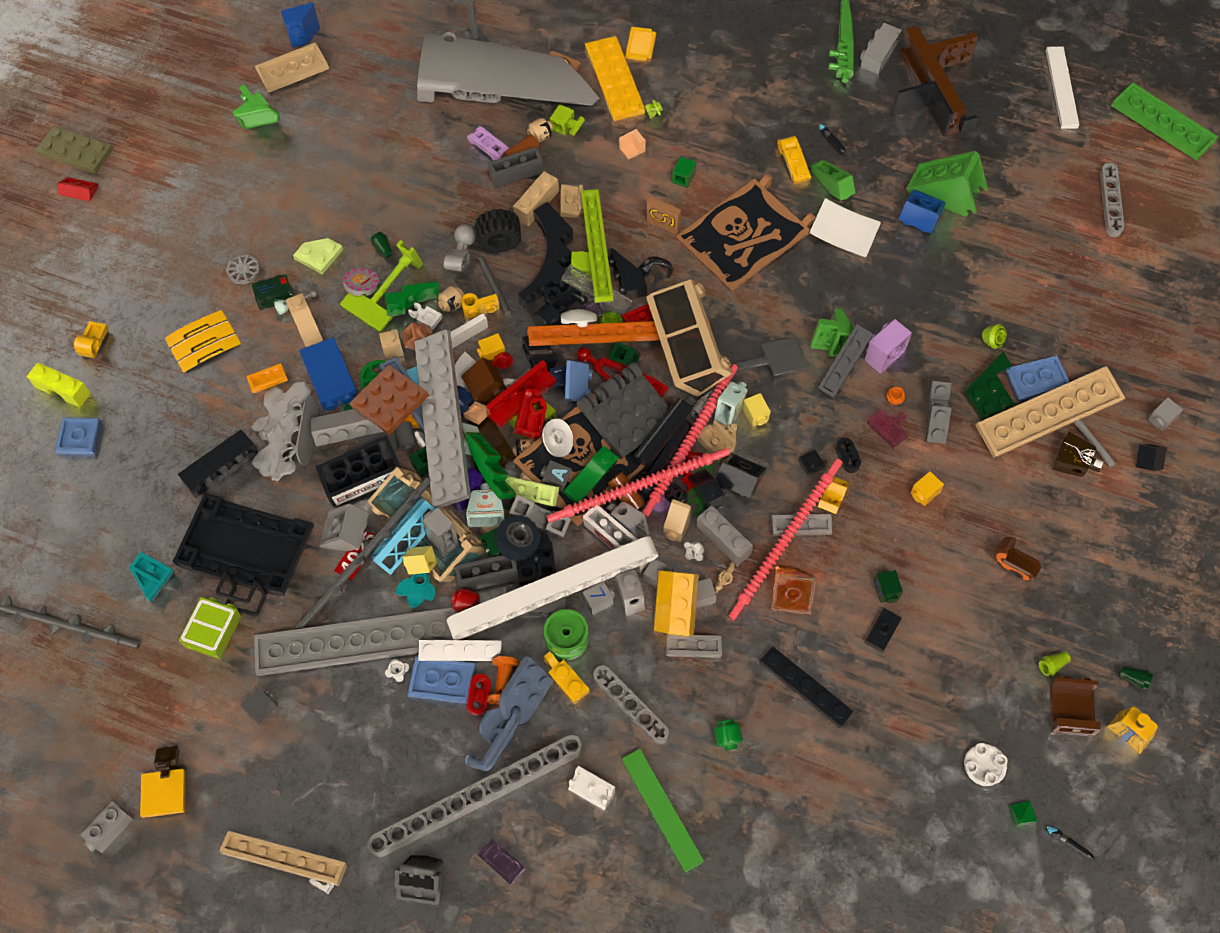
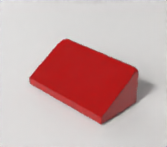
[58,177,98,201]

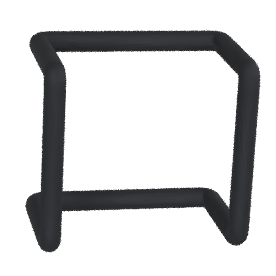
[215,572,267,616]

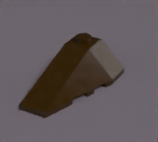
[468,416,517,482]

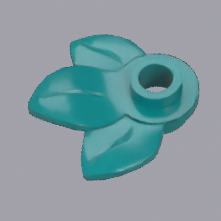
[396,573,436,609]

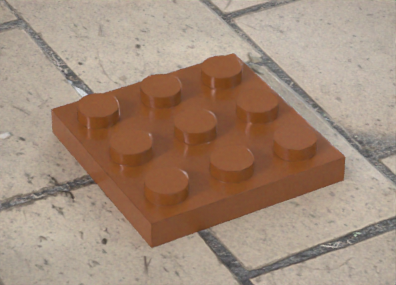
[349,365,429,435]

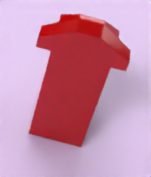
[513,385,547,440]

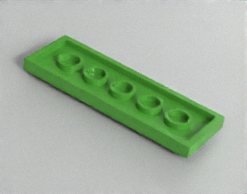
[1111,82,1218,161]

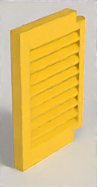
[625,27,656,61]

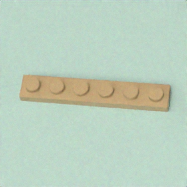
[219,831,347,886]

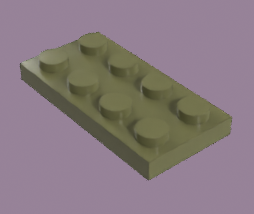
[35,126,113,174]

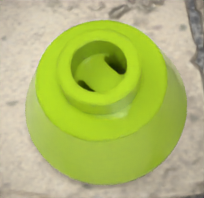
[982,324,1006,349]

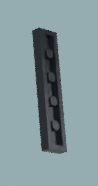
[759,646,854,728]

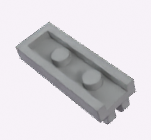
[665,634,722,658]

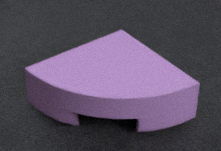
[646,495,671,513]

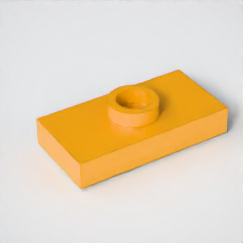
[246,363,288,394]

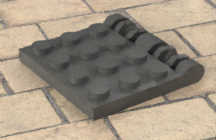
[577,362,669,460]

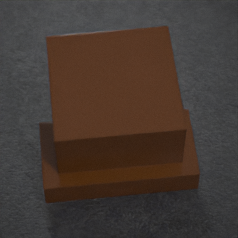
[462,358,507,403]

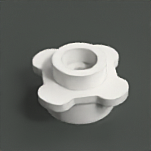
[684,541,704,561]
[385,659,409,682]

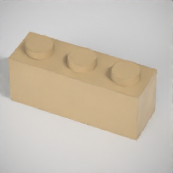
[513,171,559,227]

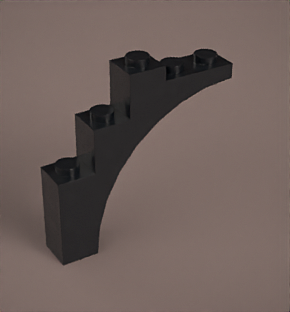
[518,202,573,309]

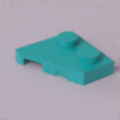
[129,552,174,603]

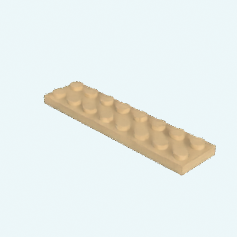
[975,366,1126,458]

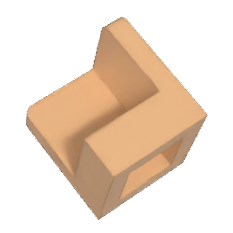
[619,129,646,160]

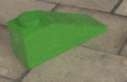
[809,159,855,200]

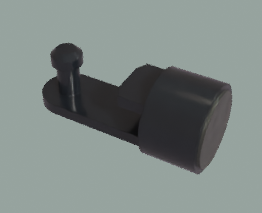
[532,285,588,326]

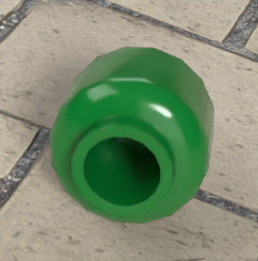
[714,719,743,751]

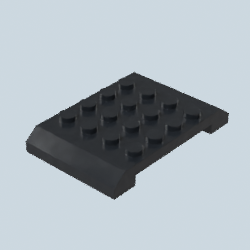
[173,493,314,596]

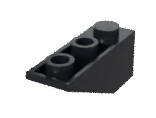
[608,248,647,301]

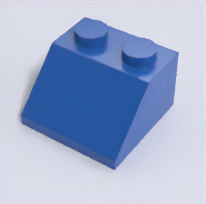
[281,2,320,48]
[898,189,946,233]

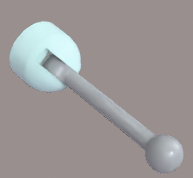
[274,290,317,315]

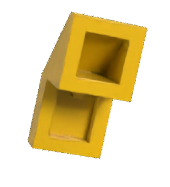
[818,476,850,514]

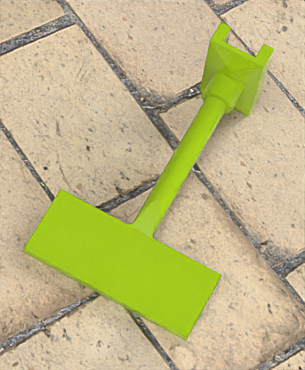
[339,240,424,333]

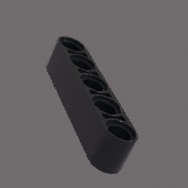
[637,419,693,501]

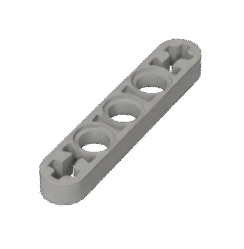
[1100,163,1124,237]
[593,665,669,745]

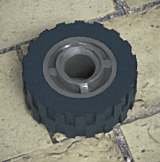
[494,515,541,561]

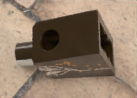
[1052,432,1103,477]

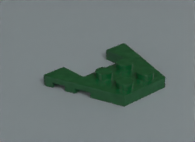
[964,352,1016,421]

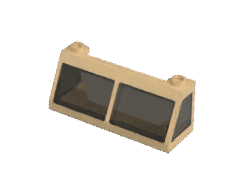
[647,279,732,397]

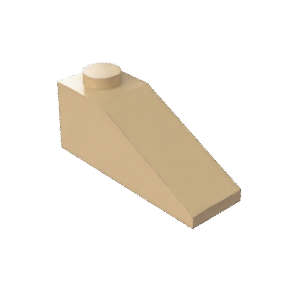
[285,293,323,347]

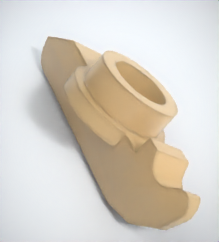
[714,562,735,593]

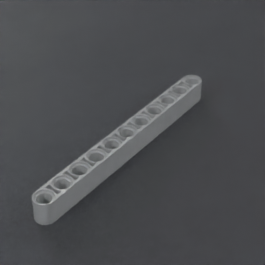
[368,735,582,857]

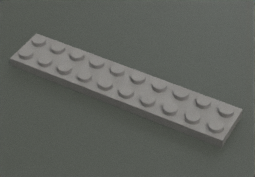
[414,329,471,509]
[254,607,456,676]

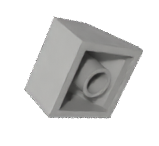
[319,504,369,551]

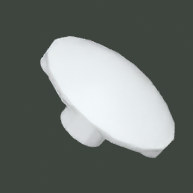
[560,309,597,327]
[964,743,1007,786]

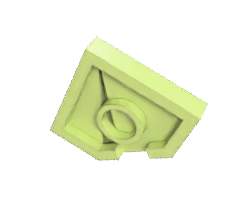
[293,238,343,275]

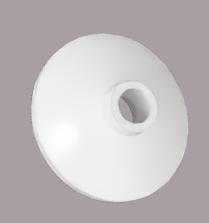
[542,419,573,457]

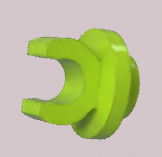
[645,99,663,117]

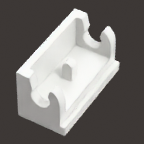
[568,766,615,811]

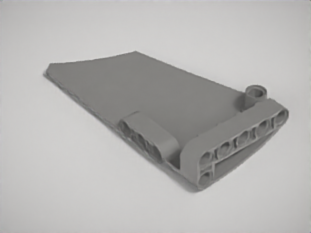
[417,32,599,106]

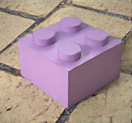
[865,319,912,374]

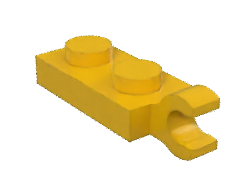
[543,651,590,705]

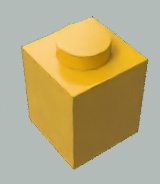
[476,333,506,360]
[911,472,944,506]

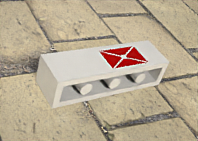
[583,505,650,575]

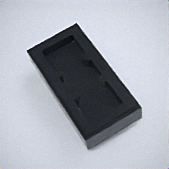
[865,608,902,653]

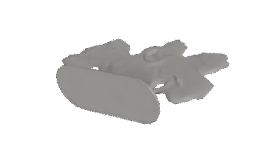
[251,381,318,482]

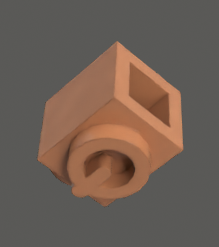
[402,322,433,350]

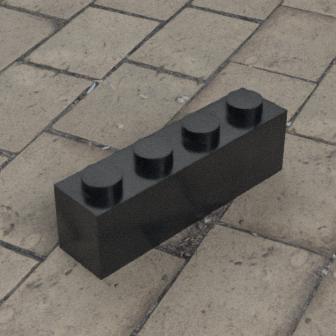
[178,429,258,498]

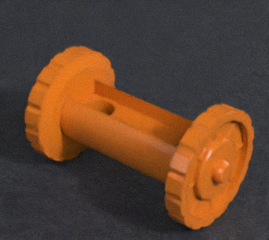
[487,656,520,706]

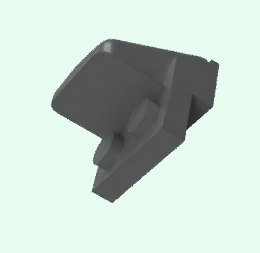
[394,855,444,906]

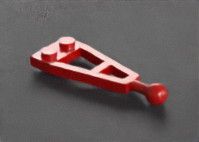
[577,347,668,398]

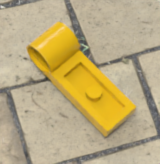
[777,136,811,184]

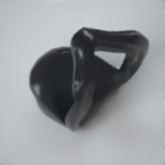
[638,256,673,278]

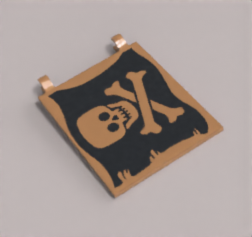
[676,174,816,292]
[513,392,646,527]

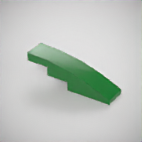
[465,432,516,499]

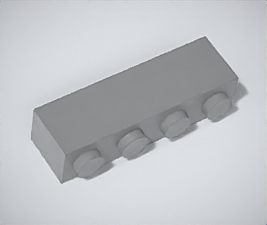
[310,409,384,447]

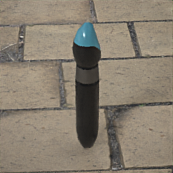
[819,124,846,154]
[1047,826,1095,861]

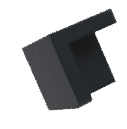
[1136,444,1167,471]

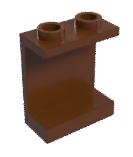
[1051,675,1101,736]

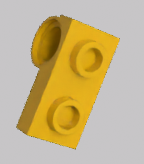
[461,293,500,320]
[74,321,109,358]

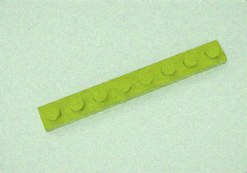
[581,189,613,303]

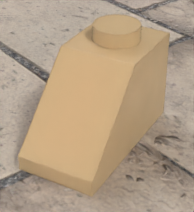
[663,499,691,542]

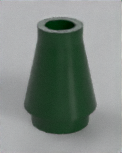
[371,232,394,259]
[1119,666,1153,690]

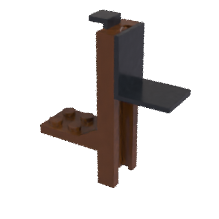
[892,26,978,136]

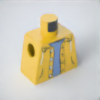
[1107,706,1158,753]

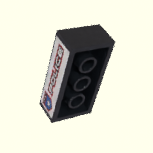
[315,436,401,507]

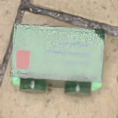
[251,274,294,310]

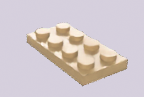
[255,42,329,93]

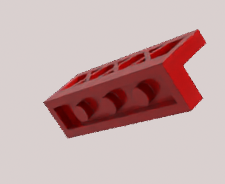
[486,360,556,429]

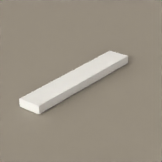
[1046,47,1079,129]

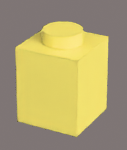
[742,393,770,427]
[403,546,437,574]

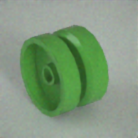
[544,609,589,661]

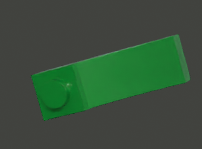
[385,281,439,316]
[563,445,619,504]

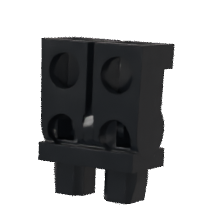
[518,534,556,586]

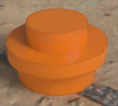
[886,387,905,405]

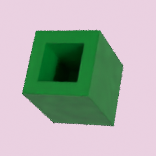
[672,157,696,188]

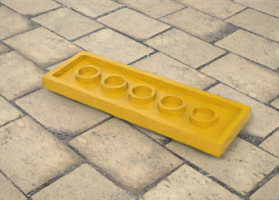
[585,36,645,121]

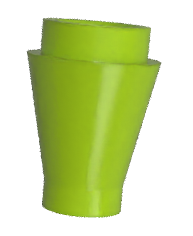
[1038,651,1071,676]

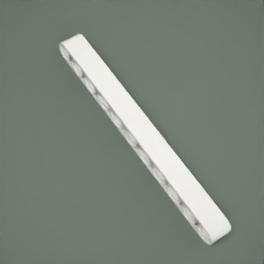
[446,536,659,640]

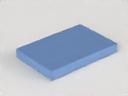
[1004,355,1070,403]
[408,656,476,704]

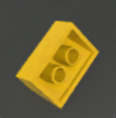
[654,570,699,636]

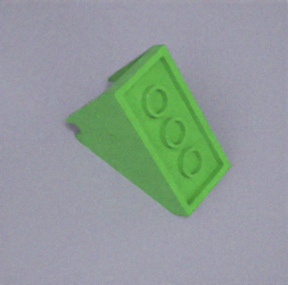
[906,151,988,217]

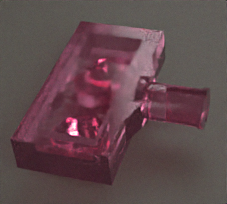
[867,409,908,449]

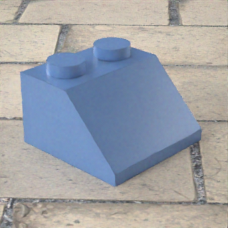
[564,360,592,403]

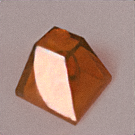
[771,565,816,615]

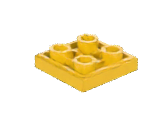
[140,769,186,818]

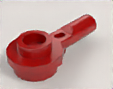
[491,352,513,369]

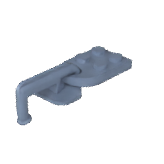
[464,656,554,771]

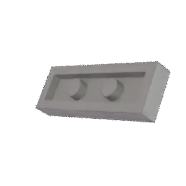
[772,514,832,536]

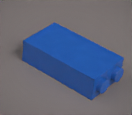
[299,337,358,412]

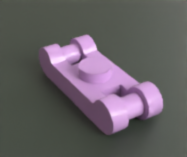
[467,126,509,161]

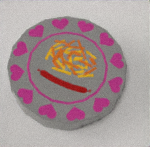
[343,268,379,296]

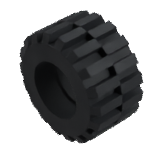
[475,209,522,253]

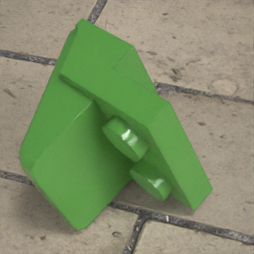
[232,84,280,129]
[810,308,854,357]

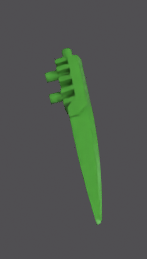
[828,0,854,83]

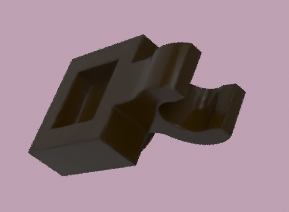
[154,745,180,779]

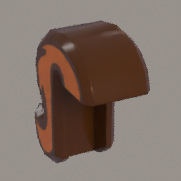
[994,537,1042,582]

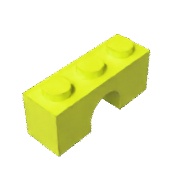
[26,362,91,408]

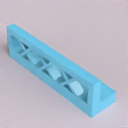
[370,497,435,575]

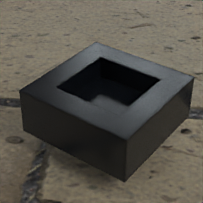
[798,450,825,476]

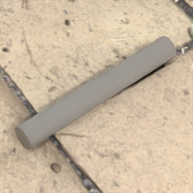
[1074,419,1116,468]

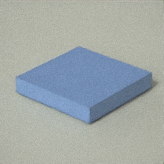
[55,418,101,454]

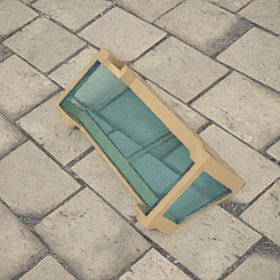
[367,467,486,582]

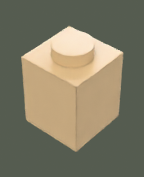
[379,329,404,360]

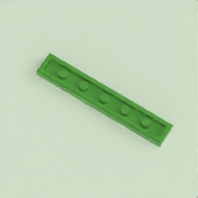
[622,749,704,873]

